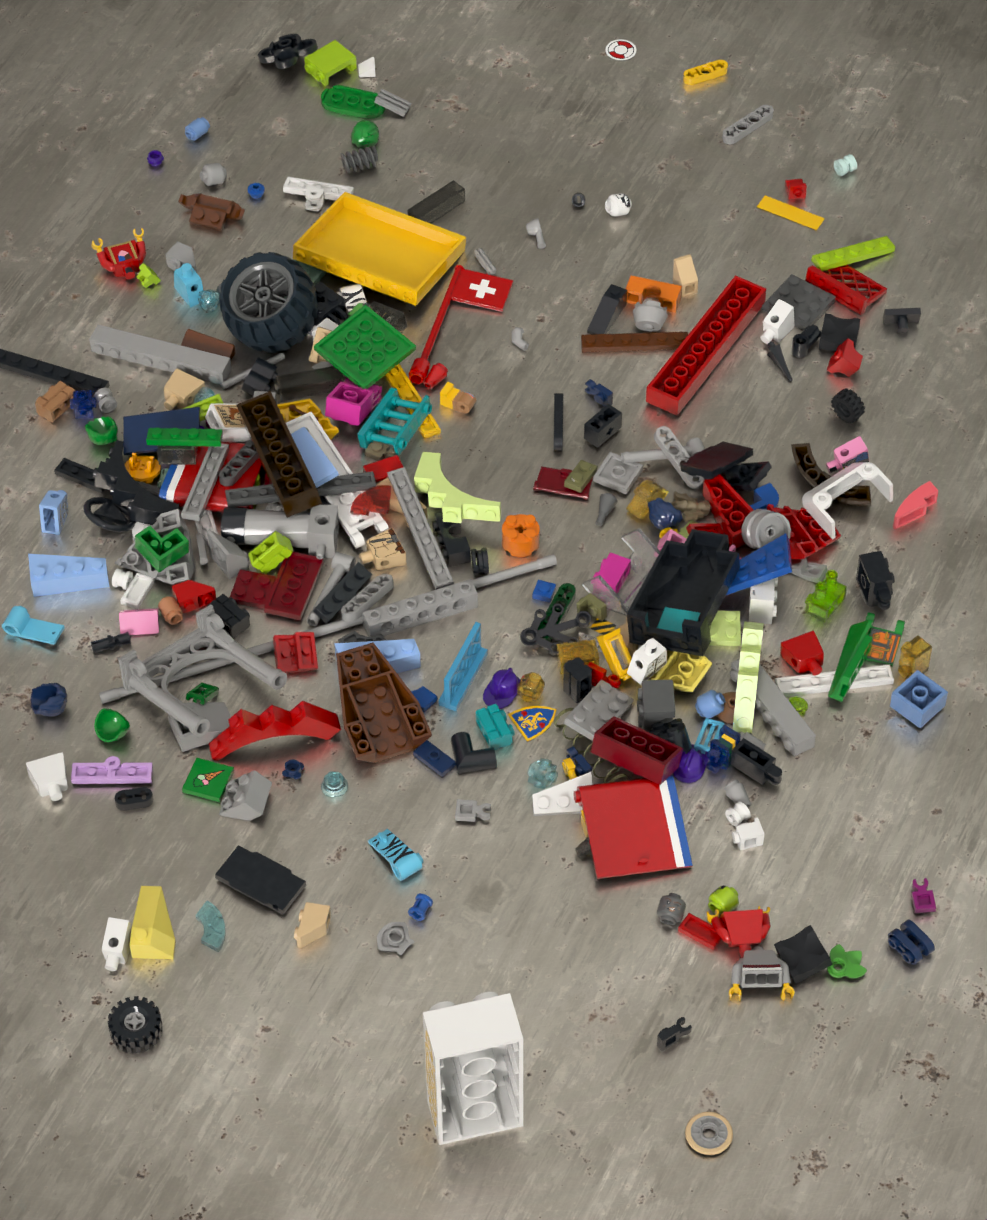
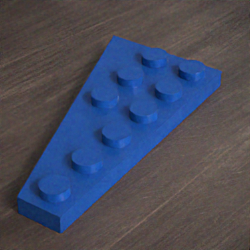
[726,533,792,595]

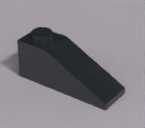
[587,284,627,334]

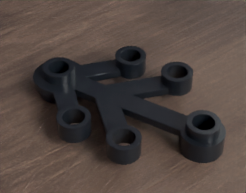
[520,604,591,656]

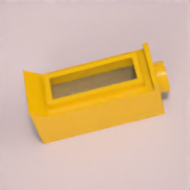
[596,628,632,681]

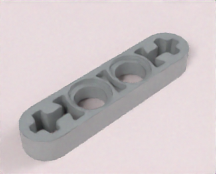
[722,105,774,145]
[654,426,704,489]
[341,574,394,622]

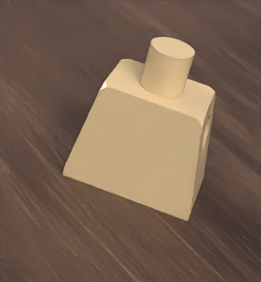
[163,369,206,410]

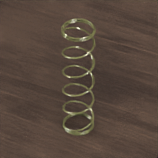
[554,708,629,783]

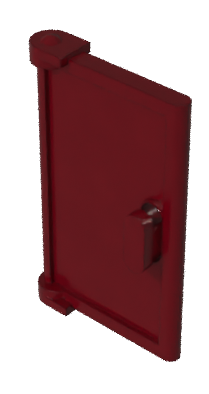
[533,466,594,500]

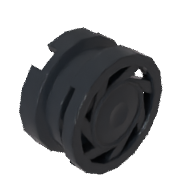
[471,548,489,575]

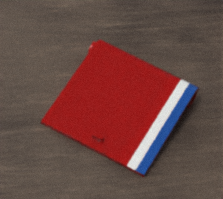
[159,442,262,512]
[574,775,693,879]

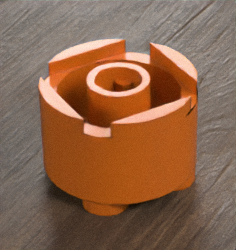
[502,514,540,558]

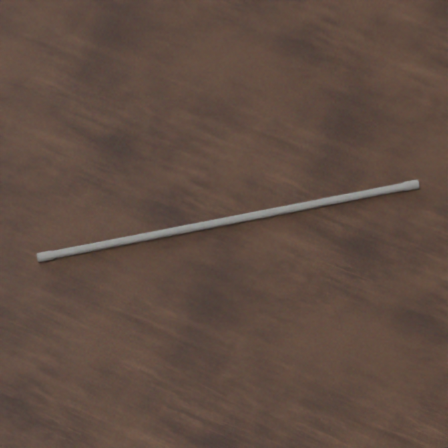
[99,554,557,704]

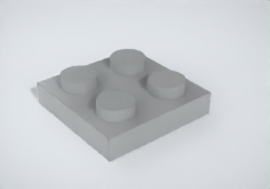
[593,452,643,495]

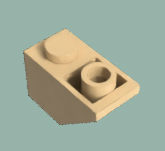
[673,254,698,298]
[294,902,331,948]

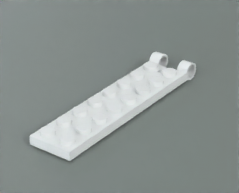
[286,412,389,549]

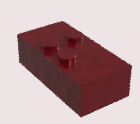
[591,716,683,785]

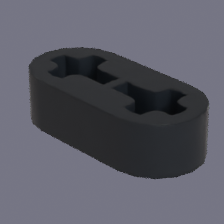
[114,787,153,810]

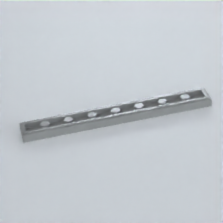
[387,467,454,590]

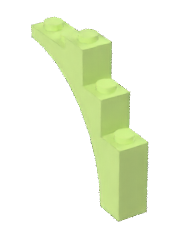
[414,452,501,523]
[732,621,764,733]

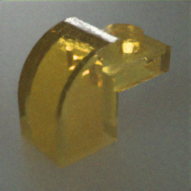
[626,479,669,520]

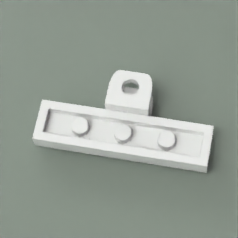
[283,177,354,212]

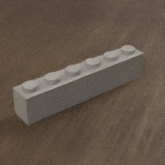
[730,659,816,757]

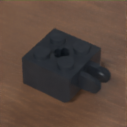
[314,282,348,326]
[856,551,895,610]

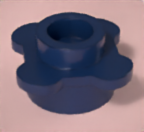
[282,759,304,779]

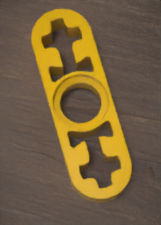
[683,60,728,85]

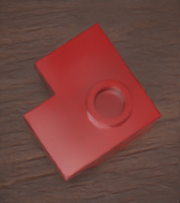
[827,338,863,377]

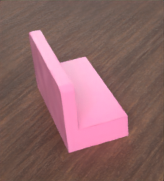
[119,608,159,635]

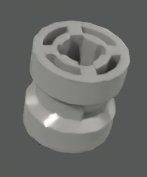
[94,388,117,413]

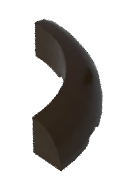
[791,443,871,506]

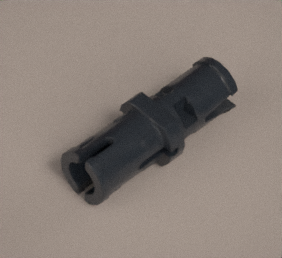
[91,632,131,653]

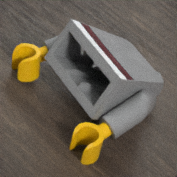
[729,946,795,1001]

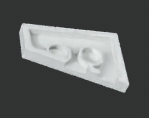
[532,772,592,816]

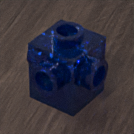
[70,390,97,419]

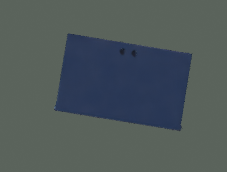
[123,407,200,456]

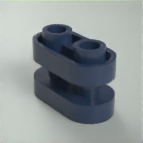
[888,919,935,965]

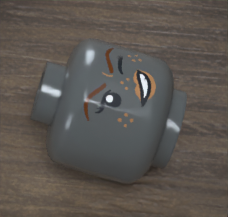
[657,893,686,925]

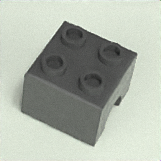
[637,680,675,732]

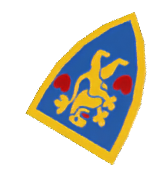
[507,706,556,742]

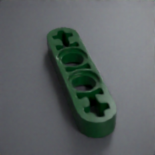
[538,583,576,642]

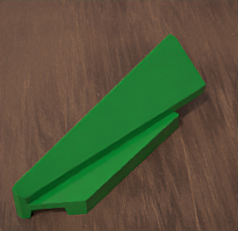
[828,620,873,702]

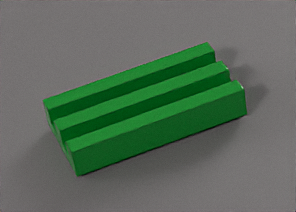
[186,682,219,705]

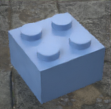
[890,670,948,728]

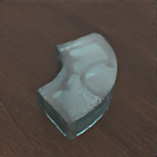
[195,901,226,952]

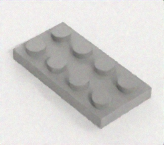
[564,680,634,741]

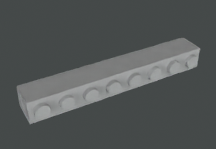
[89,325,232,384]

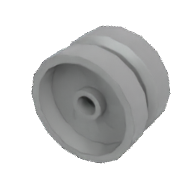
[742,509,791,550]

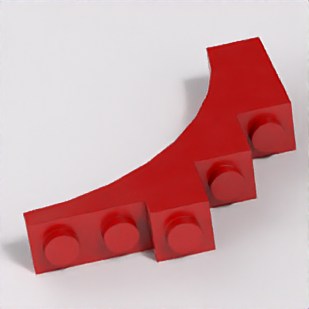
[209,700,341,761]

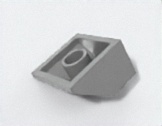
[207,530,249,579]

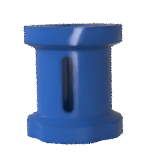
[408,893,433,921]

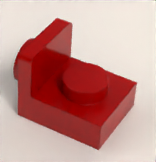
[785,179,807,199]

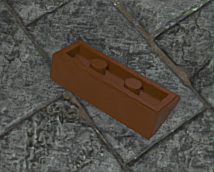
[181,329,236,360]

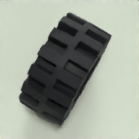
[831,388,865,423]

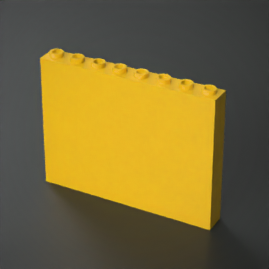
[293,192,466,306]

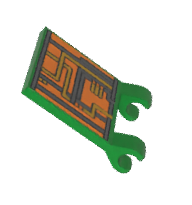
[865,612,905,667]

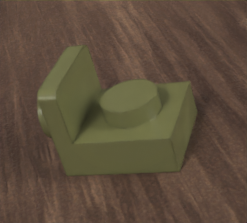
[576,593,607,621]

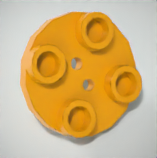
[125,453,161,484]

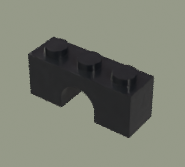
[432,511,471,567]

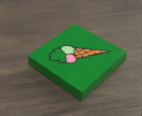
[182,758,234,802]

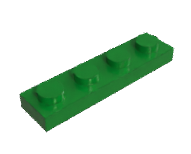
[146,428,223,447]

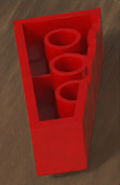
[703,474,754,549]

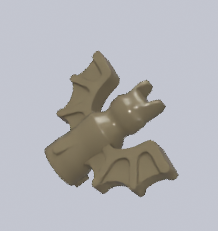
[671,491,710,522]

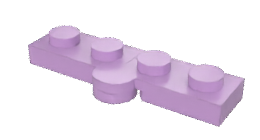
[71,756,153,784]

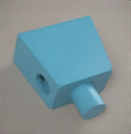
[174,263,206,308]

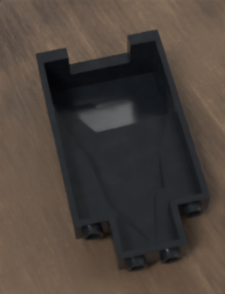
[627,529,740,656]

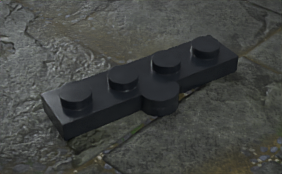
[313,562,373,624]

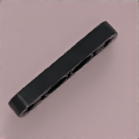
[554,393,563,451]

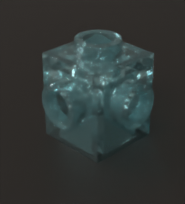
[528,758,558,789]

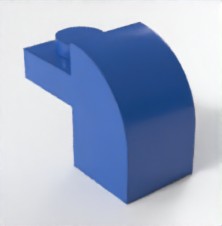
[750,483,779,510]

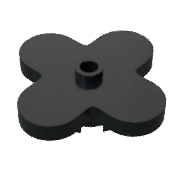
[258,34,318,69]

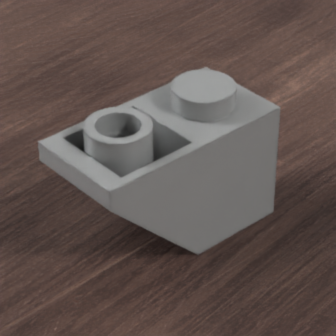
[165,241,197,273]

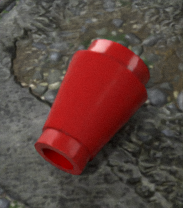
[424,363,448,390]

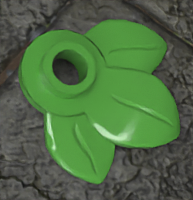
[827,944,867,979]

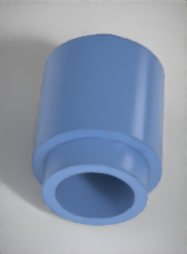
[185,117,210,141]

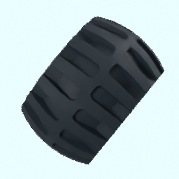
[219,252,318,353]

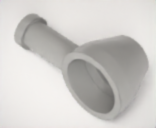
[526,218,546,249]

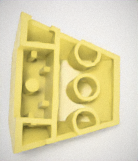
[642,650,712,692]

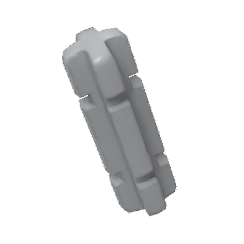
[474,248,496,275]

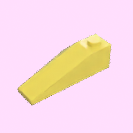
[129,886,176,959]

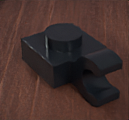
[657,1017,692,1051]

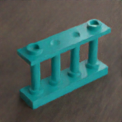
[357,388,432,456]

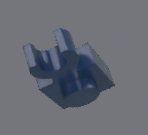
[585,379,613,406]
[566,746,592,777]

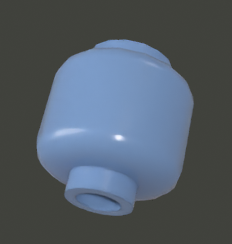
[695,690,726,719]

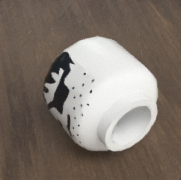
[605,193,632,217]

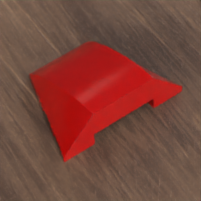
[767,504,841,559]

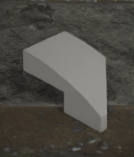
[791,558,828,584]

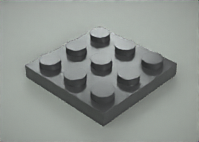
[762,274,836,331]

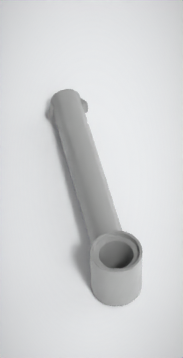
[621,438,705,464]
[307,552,356,626]

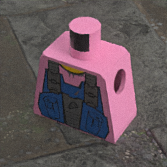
[826,436,869,473]

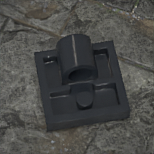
[725,461,772,492]

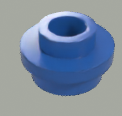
[247,183,265,199]

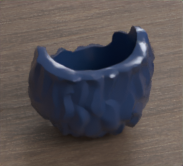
[648,498,682,530]
[31,683,68,717]

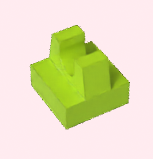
[136,263,161,288]

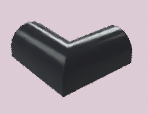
[451,732,497,774]

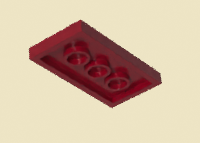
[264,552,324,621]

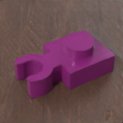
[911,878,936,913]

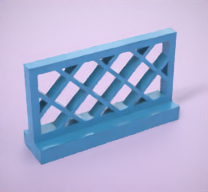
[438,622,488,712]

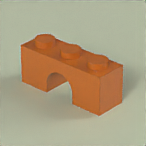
[626,275,682,313]

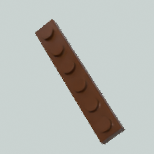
[581,332,688,353]

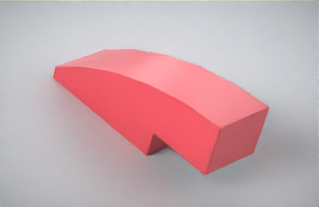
[893,481,939,529]

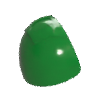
[94,708,130,742]

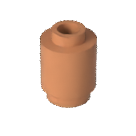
[158,597,183,625]

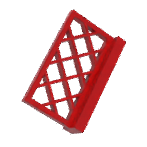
[805,265,887,315]

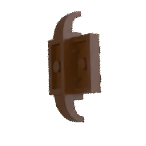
[178,193,245,231]

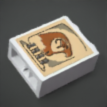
[205,404,250,442]

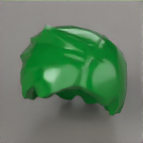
[350,120,379,148]
[85,416,118,445]

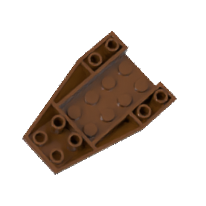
[336,642,432,763]

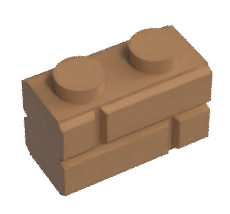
[35,381,77,423]

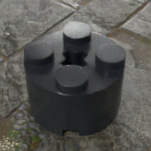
[649,718,692,754]

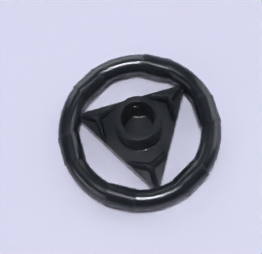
[83,497,136,532]

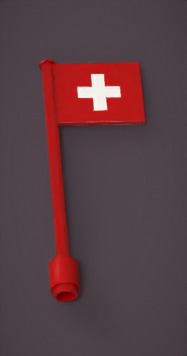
[409,265,513,384]

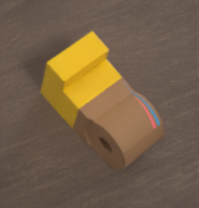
[440,382,477,413]

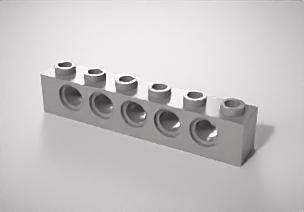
[363,579,478,636]

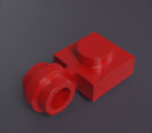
[588,662,621,689]

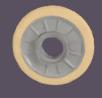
[685,1112,733,1155]

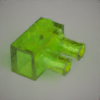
[805,570,847,623]

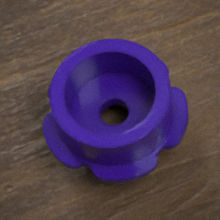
[147,150,164,166]

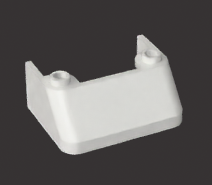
[802,462,893,539]

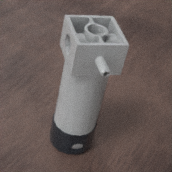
[221,504,340,559]

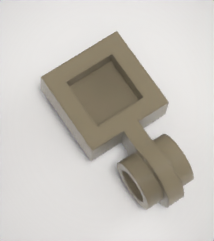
[364,441,400,461]

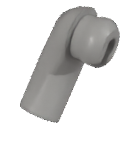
[512,327,529,351]

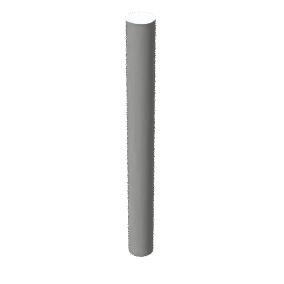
[221,353,285,389]

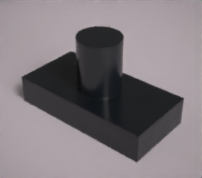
[883,308,921,333]

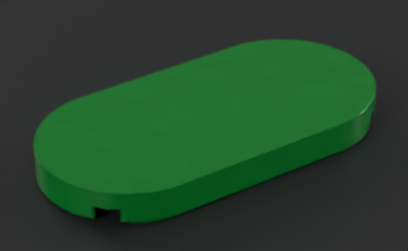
[321,85,386,119]

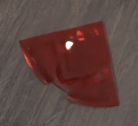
[350,485,391,516]

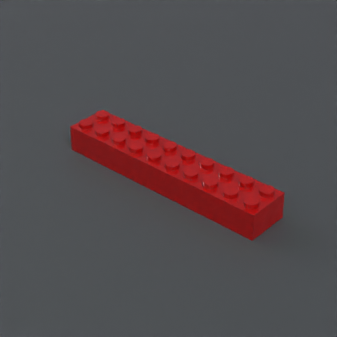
[646,275,766,416]

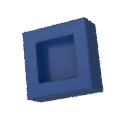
[532,580,556,603]

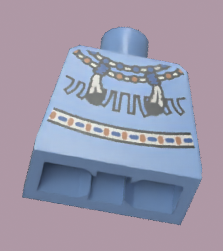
[39,490,68,535]

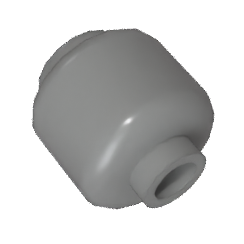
[200,163,227,186]

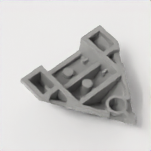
[115,509,195,585]

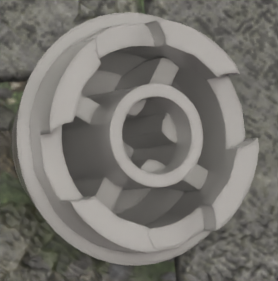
[633,300,668,332]

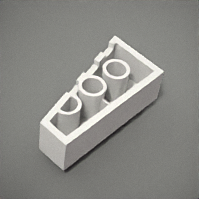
[749,551,778,624]

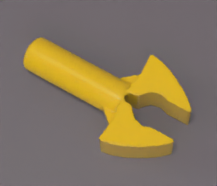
[562,758,577,780]

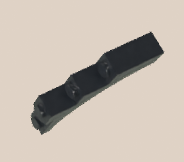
[93,440,179,525]

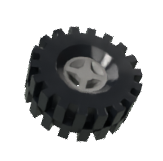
[108,996,163,1053]

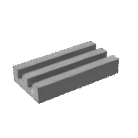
[374,89,412,117]

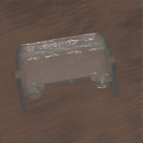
[582,528,660,616]

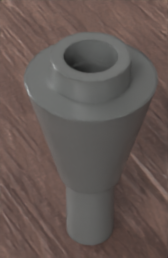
[596,493,618,526]

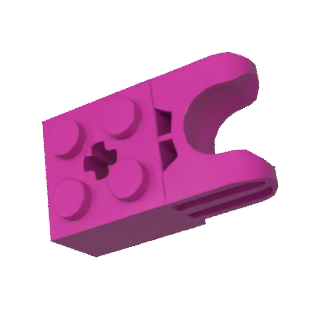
[325,378,382,426]

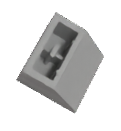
[219,770,272,821]

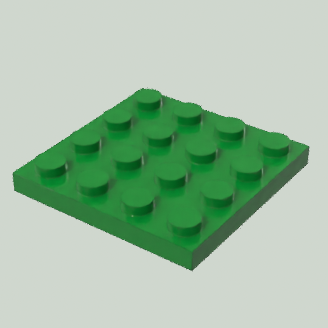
[314,304,416,389]

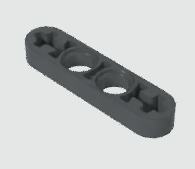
[219,439,259,486]

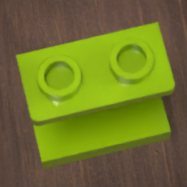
[304,40,357,86]

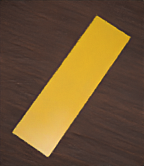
[757,195,825,230]

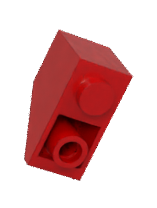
[171,580,216,613]

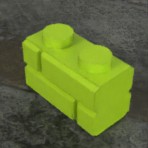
[248,531,293,574]

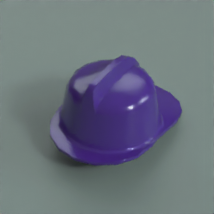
[483,668,522,709]
[673,744,709,783]

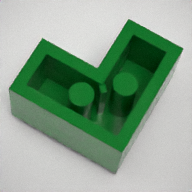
[135,526,189,572]

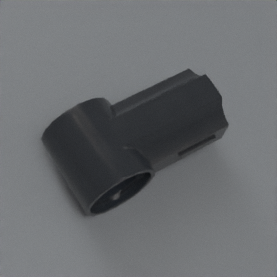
[791,324,821,358]

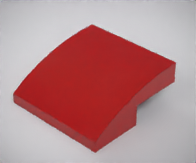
[273,632,318,674]

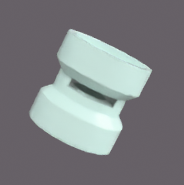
[834,154,857,176]

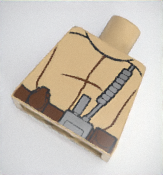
[359,528,407,571]

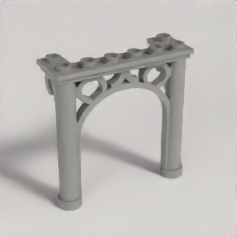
[118,604,287,737]

